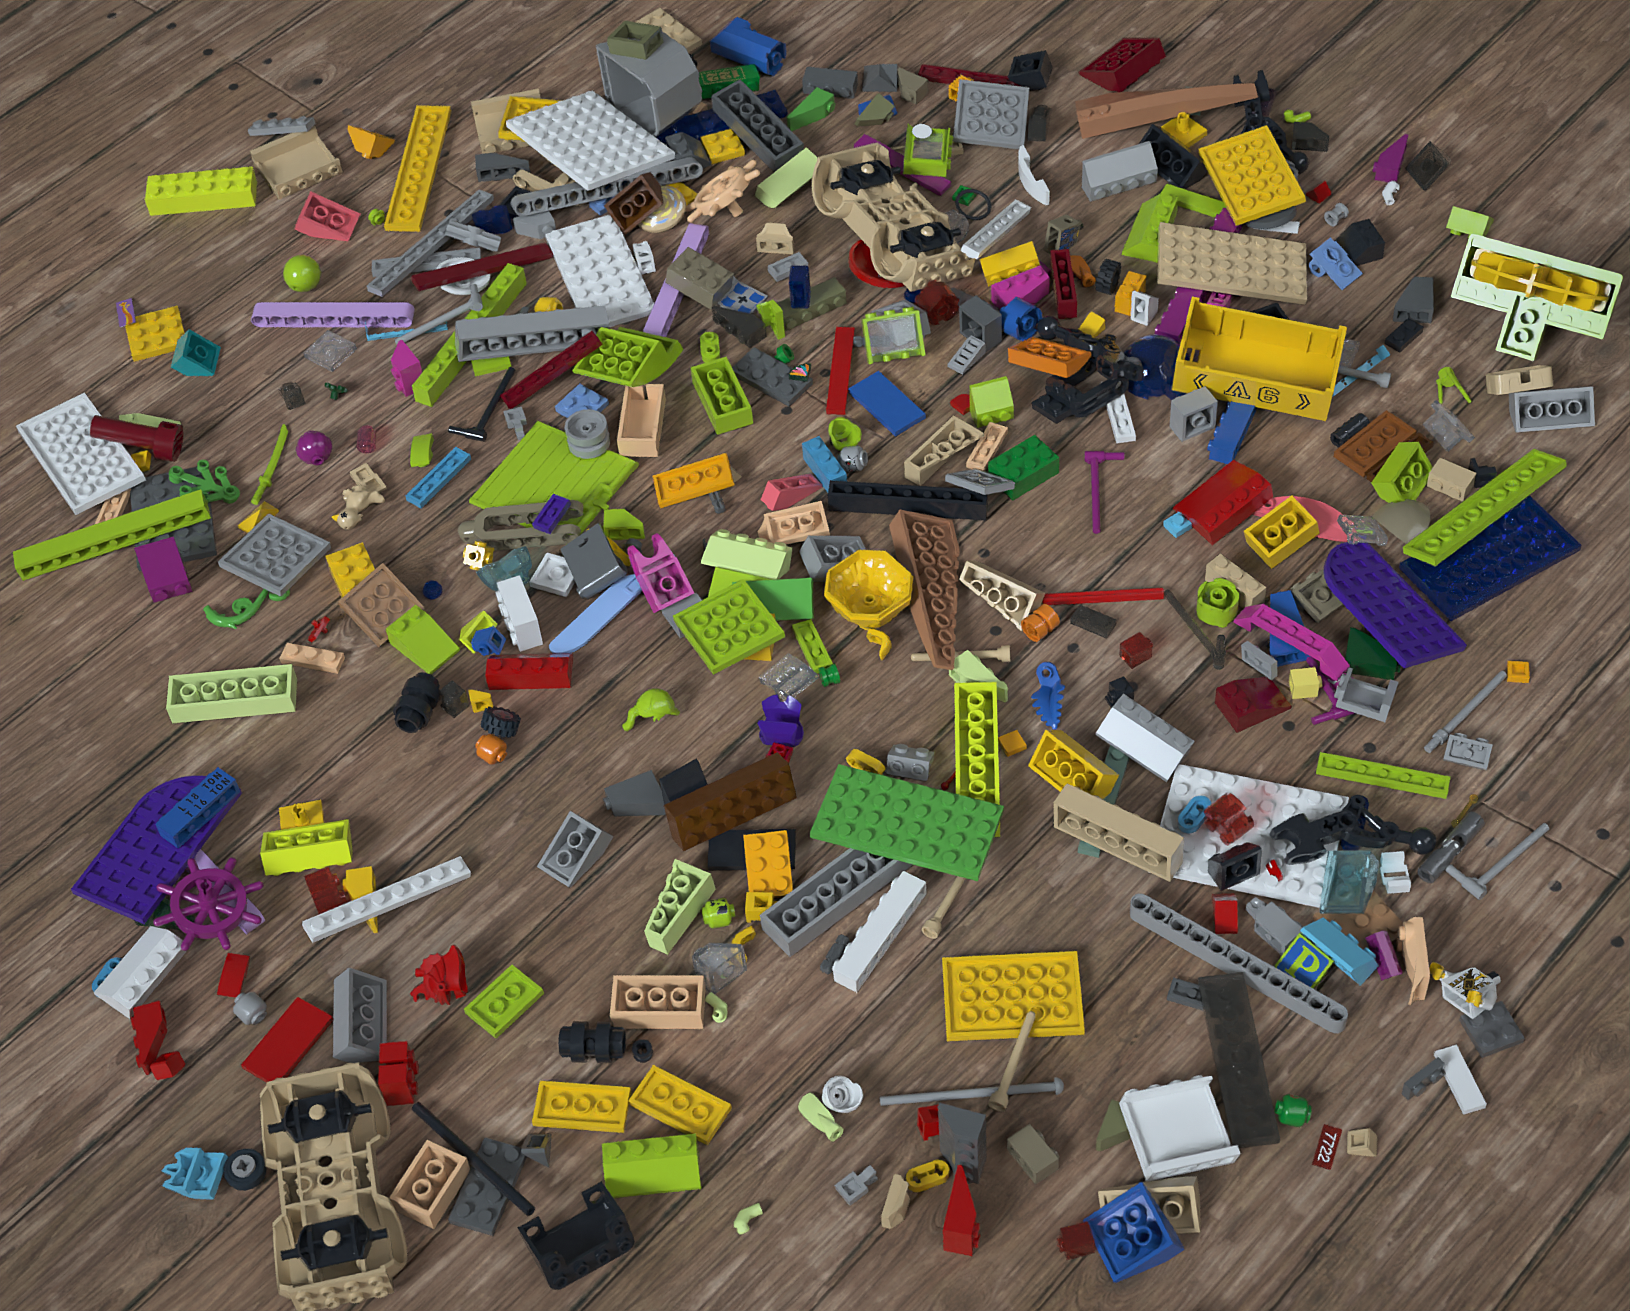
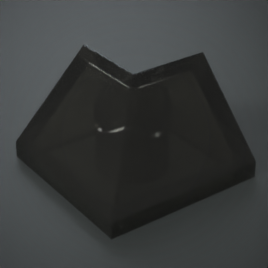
[1405,141,1451,191]

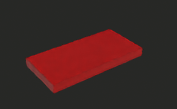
[241,997,333,1083]

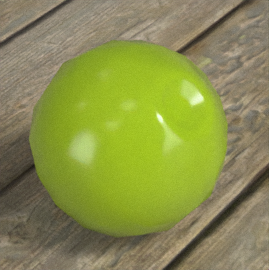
[283,255,321,292]

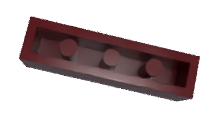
[1050,249,1077,319]

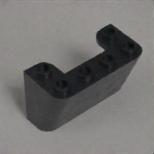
[518,1181,634,1290]

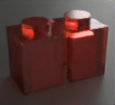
[304,866,347,914]

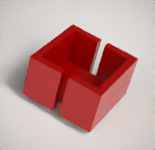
[378,1041,419,1106]

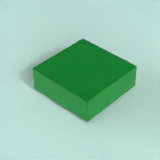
[952,185,977,206]

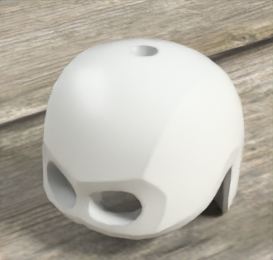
[822,1076,863,1113]

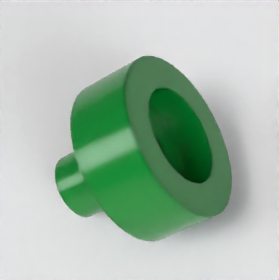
[774,344,794,364]

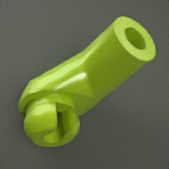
[1284,110,1311,124]

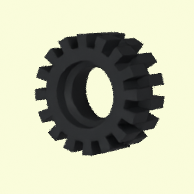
[1095,259,1122,295]

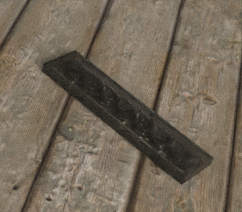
[1197,972,1280,1148]

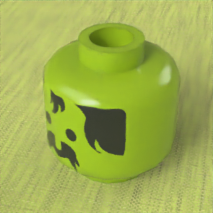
[702,898,735,929]

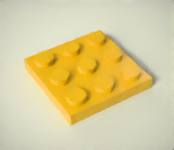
[125,306,185,362]

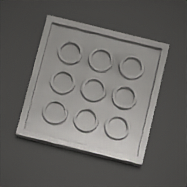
[953,79,1029,149]
[218,514,331,596]

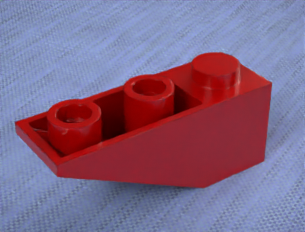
[131,1001,168,1075]

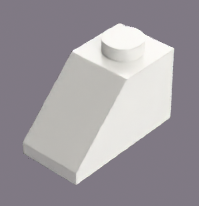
[1131,291,1159,326]

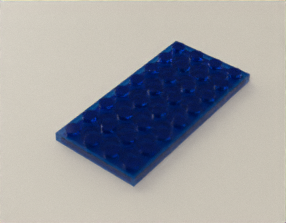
[1399,495,1582,621]

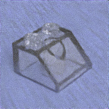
[692,943,747,994]

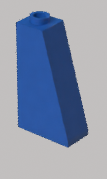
[1270,590,1311,667]

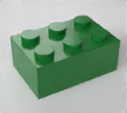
[988,435,1059,501]

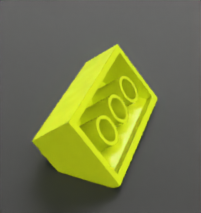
[260,819,353,876]

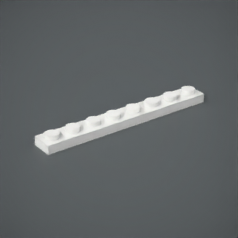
[961,200,1032,259]
[302,856,471,943]

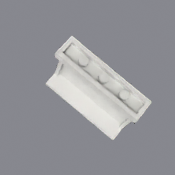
[1119,1075,1240,1182]

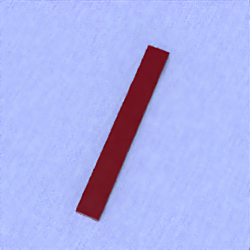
[411,243,553,291]

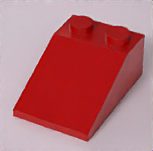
[943,1165,981,1256]

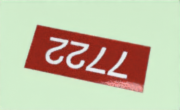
[1312,1124,1342,1170]

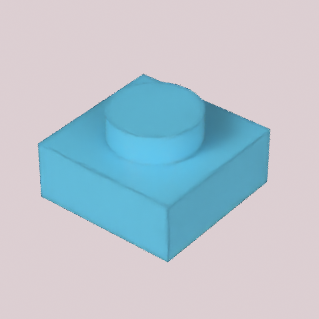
[1163,512,1192,538]

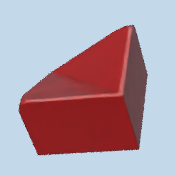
[149,1051,185,1080]

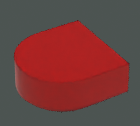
[950,394,970,416]

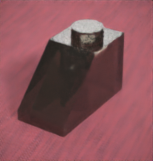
[1291,122,1329,152]

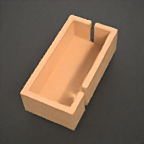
[617,384,666,457]

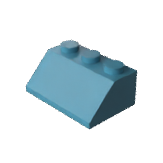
[1300,917,1379,986]

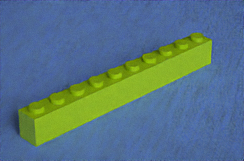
[412,263,527,407]
[13,489,211,581]

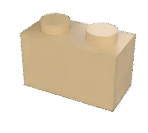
[1427,458,1477,501]

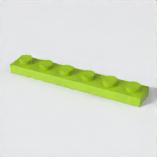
[1316,752,1450,799]

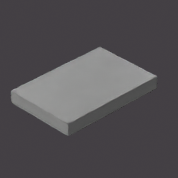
[945,468,1015,495]

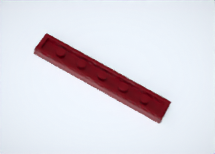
[918,64,1021,87]
[500,330,603,409]

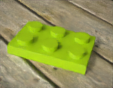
[464,965,544,1039]

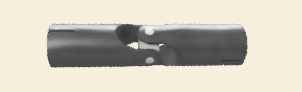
[1417,812,1485,883]

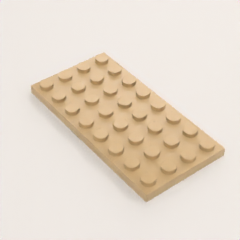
[1157,222,1307,305]

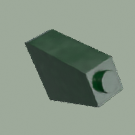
[1345,627,1401,680]

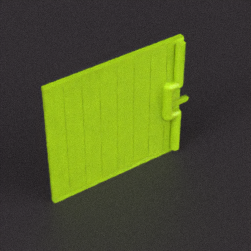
[469,421,639,545]

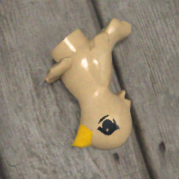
[332,486,385,530]

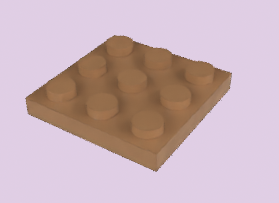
[337,563,424,647]
[1313,883,1403,950]

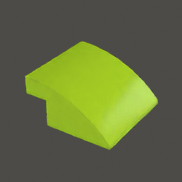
[572,327,684,387]

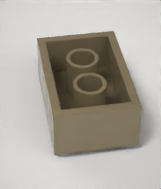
[665,247,734,310]

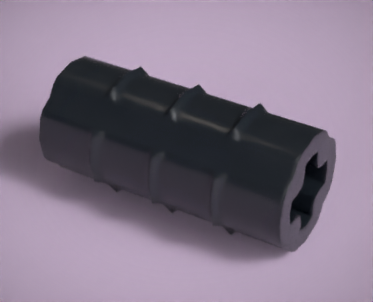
[1330,413,1370,448]

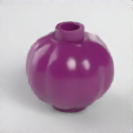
[296,431,332,466]

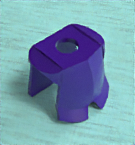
[758,694,804,747]

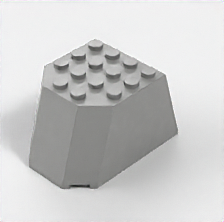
[596,32,702,138]

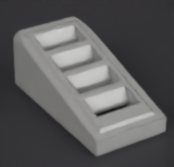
[948,335,986,375]

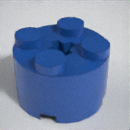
[999,297,1042,341]

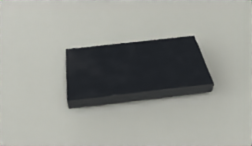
[707,829,796,871]

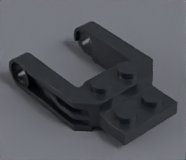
[1031,357,1129,424]

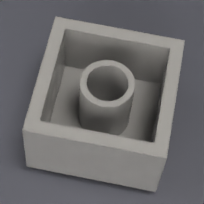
[1170,386,1218,442]

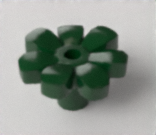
[324,382,348,400]

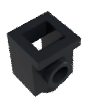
[1105,676,1134,708]

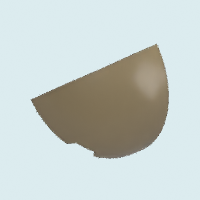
[1372,499,1430,544]

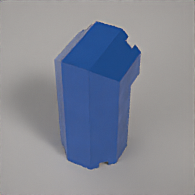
[710,17,787,76]

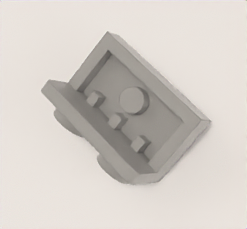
[886,744,935,781]

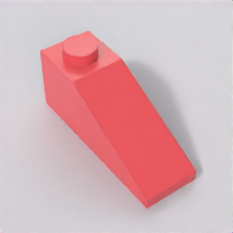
[761,474,823,511]

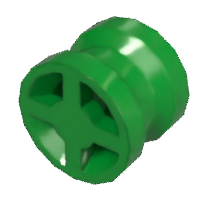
[818,663,840,687]

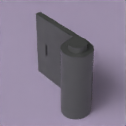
[560,523,628,600]

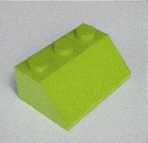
[1371,442,1433,503]

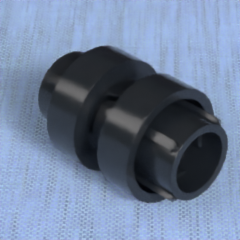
[393,672,441,733]
[558,1021,626,1063]

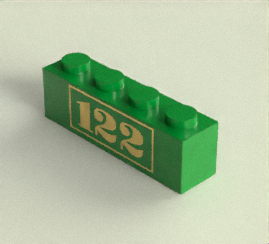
[699,64,760,99]

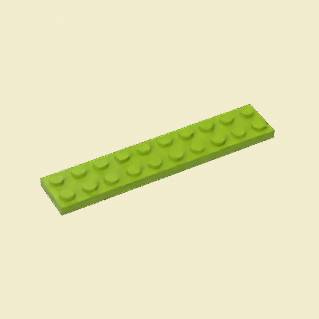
[1403,449,1567,566]

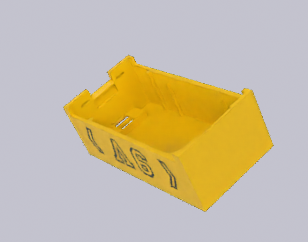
[1172,296,1347,421]

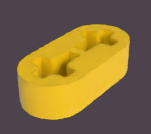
[846,749,885,775]
[906,1160,950,1192]

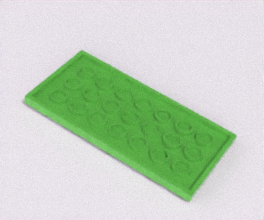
[810,764,1004,881]

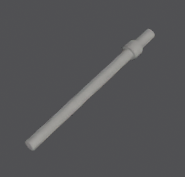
[1424,671,1507,753]

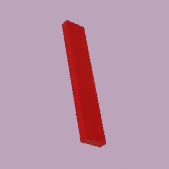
[826,327,855,415]

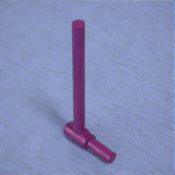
[1085,451,1124,534]
[1305,653,1354,725]

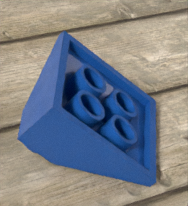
[1083,1182,1185,1283]

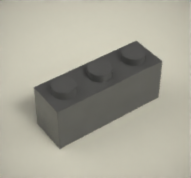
[802,67,858,99]

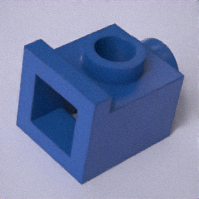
[471,626,506,656]

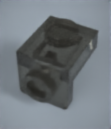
[278,382,306,410]

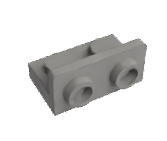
[1443,733,1493,771]

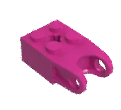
[627,533,694,613]

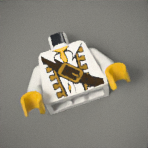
[1429,962,1501,1019]

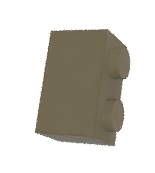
[1007,1124,1059,1184]

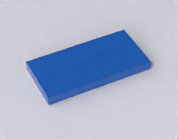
[848,371,926,437]

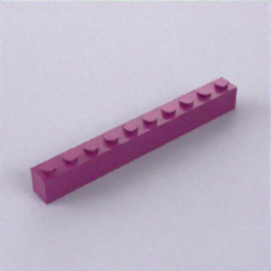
[1154,208,1243,349]

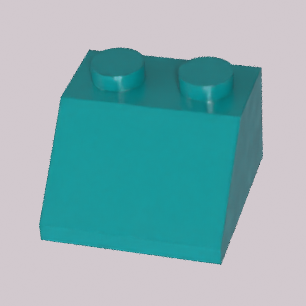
[171,329,221,376]

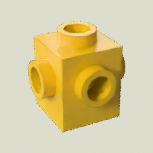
[463,541,494,571]

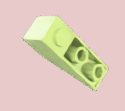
[949,650,1008,702]

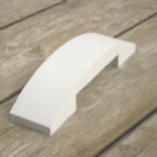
[1018,145,1050,205]

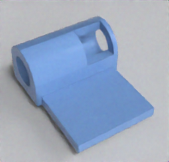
[1309,237,1363,290]

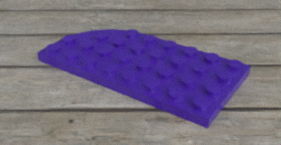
[1323,538,1467,668]
[71,776,242,924]

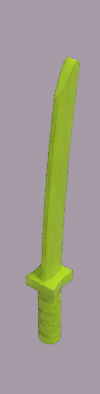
[251,424,288,505]

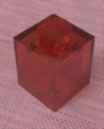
[1119,632,1153,669]
[1057,1221,1095,1260]

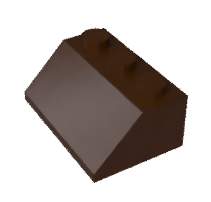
[604,172,664,235]

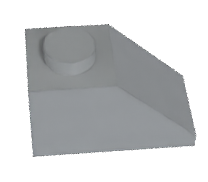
[513,211,556,239]

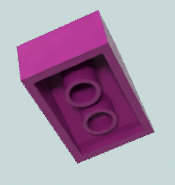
[134,537,193,603]

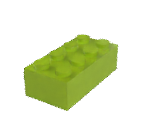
[691,357,753,435]

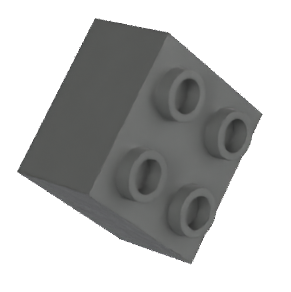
[959,295,1002,352]

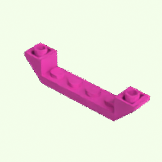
[1234,604,1350,681]

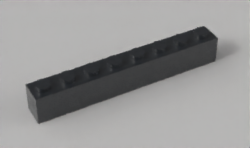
[827,480,988,521]

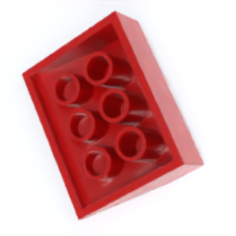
[1173,460,1273,546]

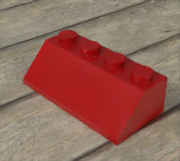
[485,653,573,690]

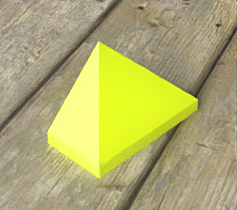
[459,610,498,654]

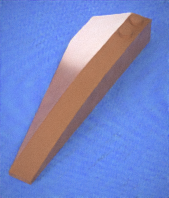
[889,510,960,670]

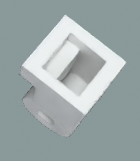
[633,241,656,275]

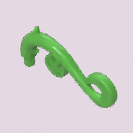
[203,589,290,629]

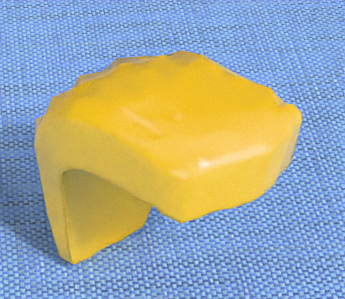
[866,628,892,661]
[731,926,756,964]

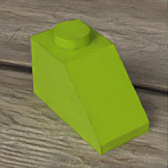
[603,509,645,540]

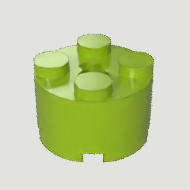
[1196,578,1239,628]

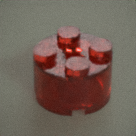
[915,280,960,325]
[1204,793,1254,846]

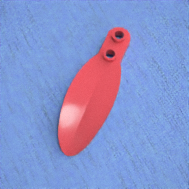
[1252,496,1356,542]

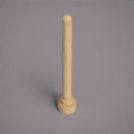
[911,645,1010,662]
[921,876,966,939]
[988,1011,1036,1112]

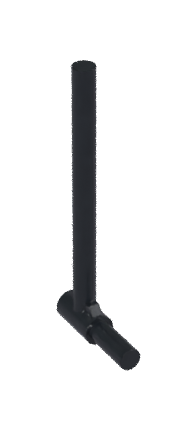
[448,367,515,442]

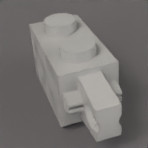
[1246,897,1304,955]

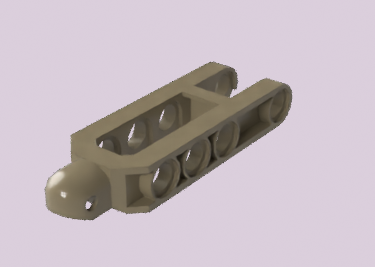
[458,500,584,551]

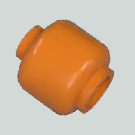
[475,734,507,765]

